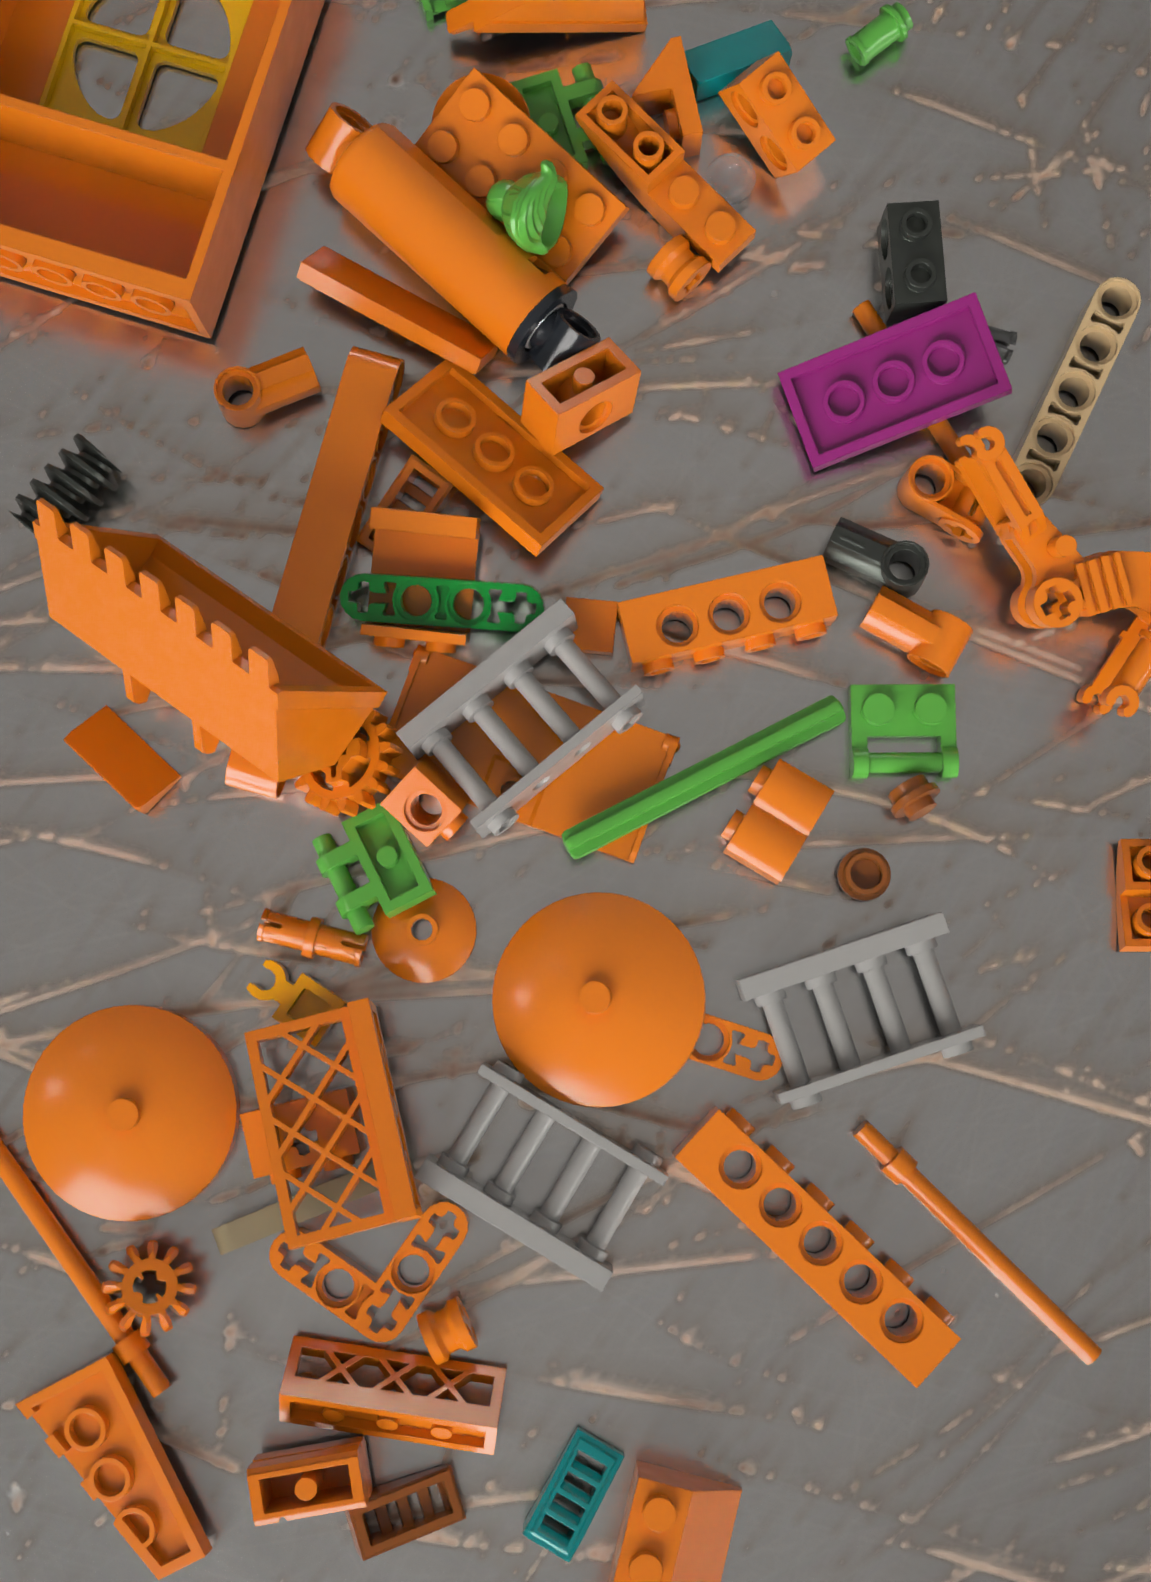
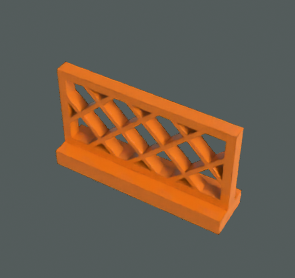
[244,997,423,1250]

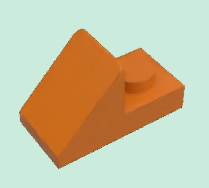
[631,36,703,158]

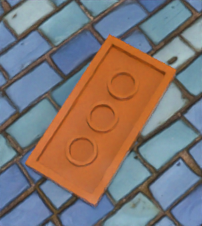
[415,68,630,284]
[380,359,604,557]

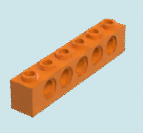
[672,1106,961,1388]

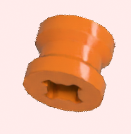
[647,234,711,301]
[417,1296,479,1365]

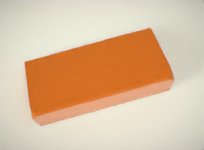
[63,705,182,814]

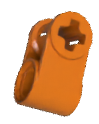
[897,455,987,544]

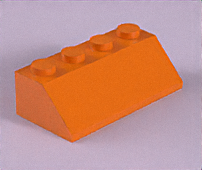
[607,1460,742,1582]

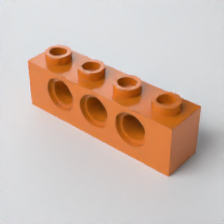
[617,555,838,676]

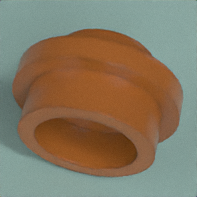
[888,774,940,821]
[837,848,891,901]

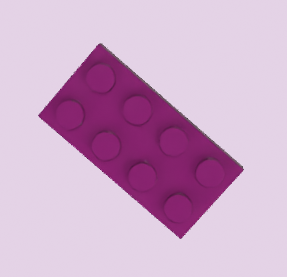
[777,292,1012,472]

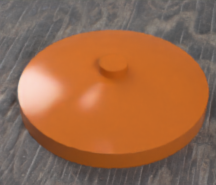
[492,892,706,1107]
[23,1005,240,1221]

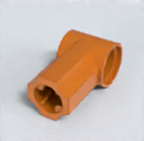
[213,347,322,428]
[859,585,973,678]

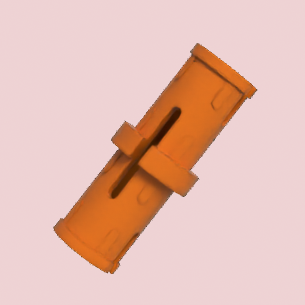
[257,908,369,968]

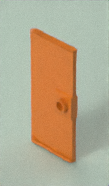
[389,644,681,864]

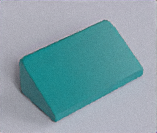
[684,20,792,102]

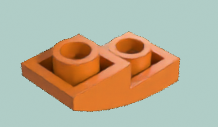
[1116,839,1151,952]

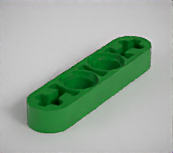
[340,573,545,632]

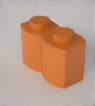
[721,759,834,885]

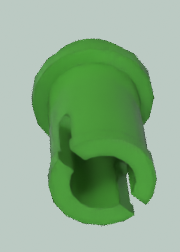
[845,2,913,66]

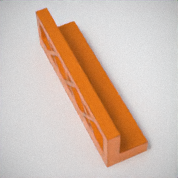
[279,1335,507,1455]

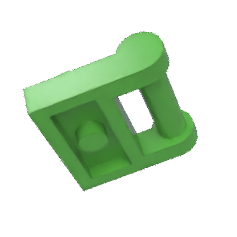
[847,684,959,779]

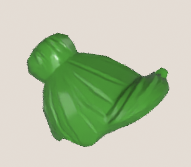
[486,160,568,255]

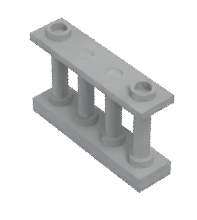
[396,598,645,839]
[734,912,986,1110]
[414,1059,669,1292]

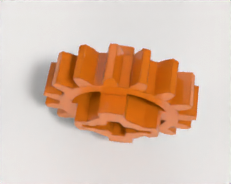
[294,709,403,817]

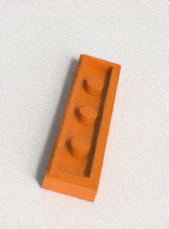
[296,246,498,374]

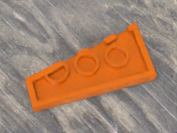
[15,1351,213,1580]

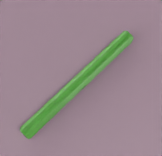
[561,695,846,859]

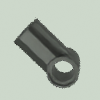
[823,517,930,598]

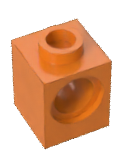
[380,755,470,847]

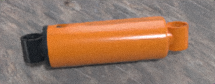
[305,102,601,371]

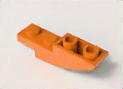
[575,80,756,273]

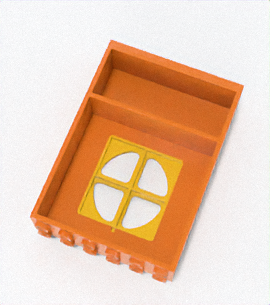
[0,0,325,339]

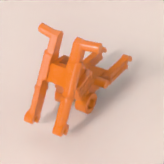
[954,426,1151,717]

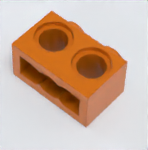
[718,51,836,179]

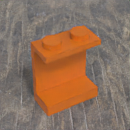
[360,507,481,653]

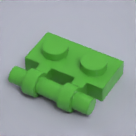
[510,63,608,170]
[312,802,437,935]

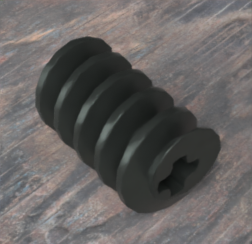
[8,433,122,535]

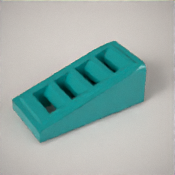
[522,1427,625,1562]

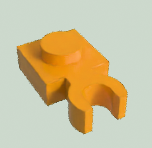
[246,960,347,1047]

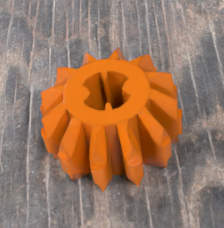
[101,1240,197,1337]

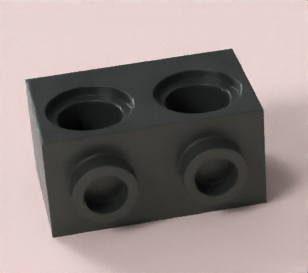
[877,200,948,326]

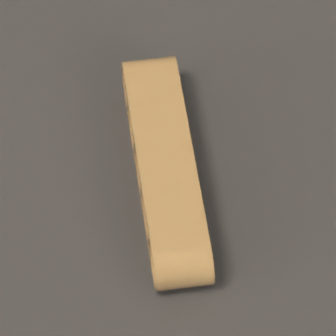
[1012,277,1141,507]

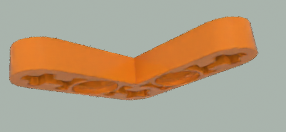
[269,1199,469,1342]

